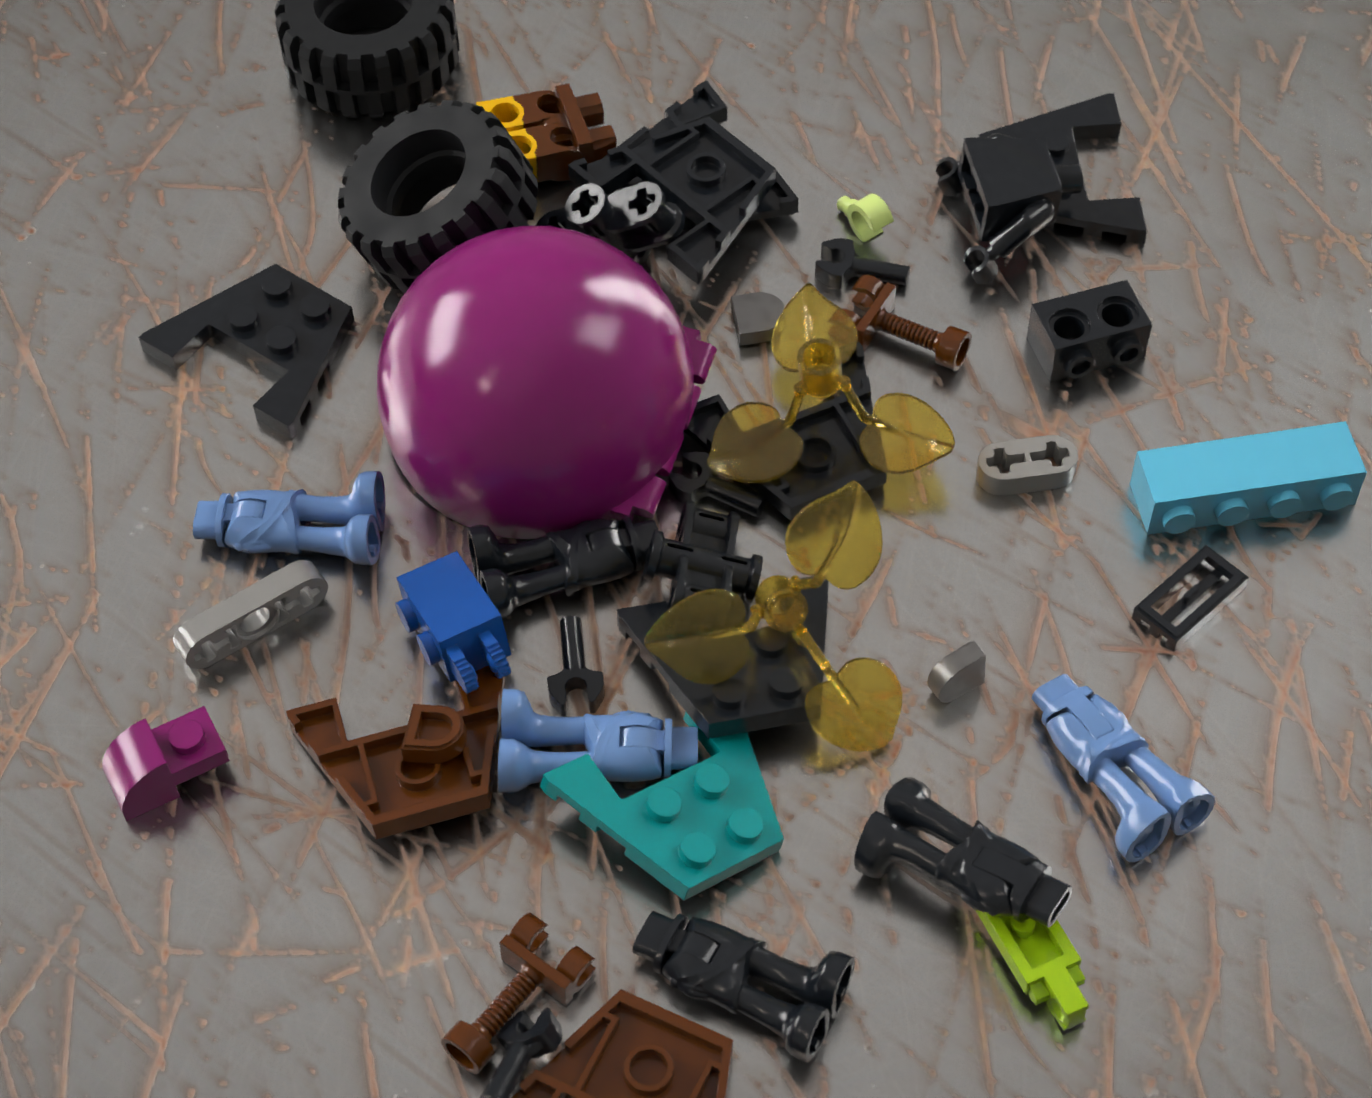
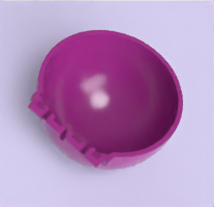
[377,226,717,539]

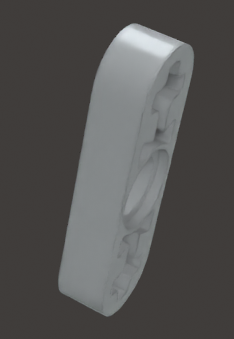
[173,560,328,669]

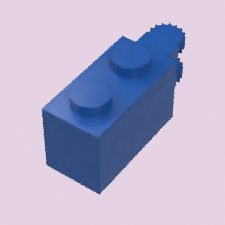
[395,551,512,694]

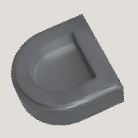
[731,292,786,346]
[927,641,986,703]

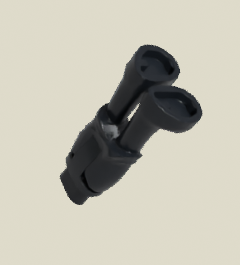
[467,517,658,619]
[854,777,1073,927]
[632,911,855,1063]

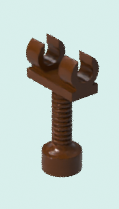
[828,275,972,371]
[441,912,596,1074]

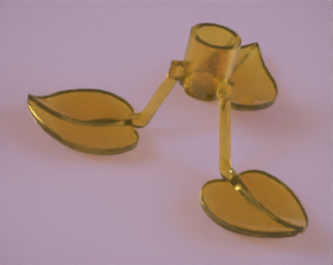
[707,283,955,483]
[644,481,902,752]

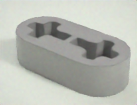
[976,435,1078,496]

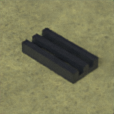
[1131,545,1249,652]

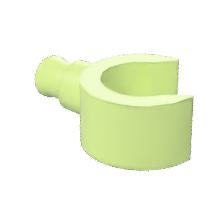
[837,194,894,243]

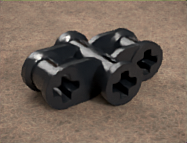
[536,181,685,265]
[643,500,763,636]

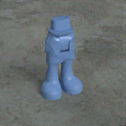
[193,471,386,565]
[1032,674,1215,862]
[498,689,698,793]

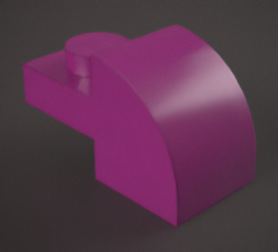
[102,706,230,822]

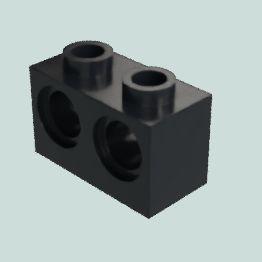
[1027,280,1152,383]

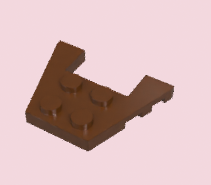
[286,666,505,840]
[511,989,733,1098]

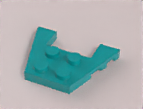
[540,712,784,900]

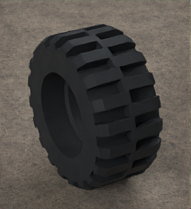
[275,0,460,119]
[338,100,538,293]

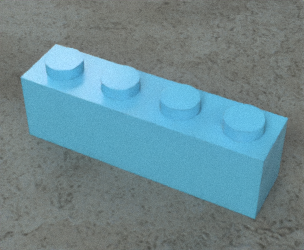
[1130,421,1367,535]

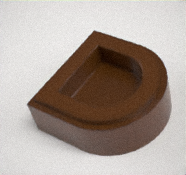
[401,704,467,764]

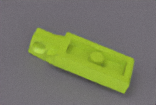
[974,909,1089,1031]

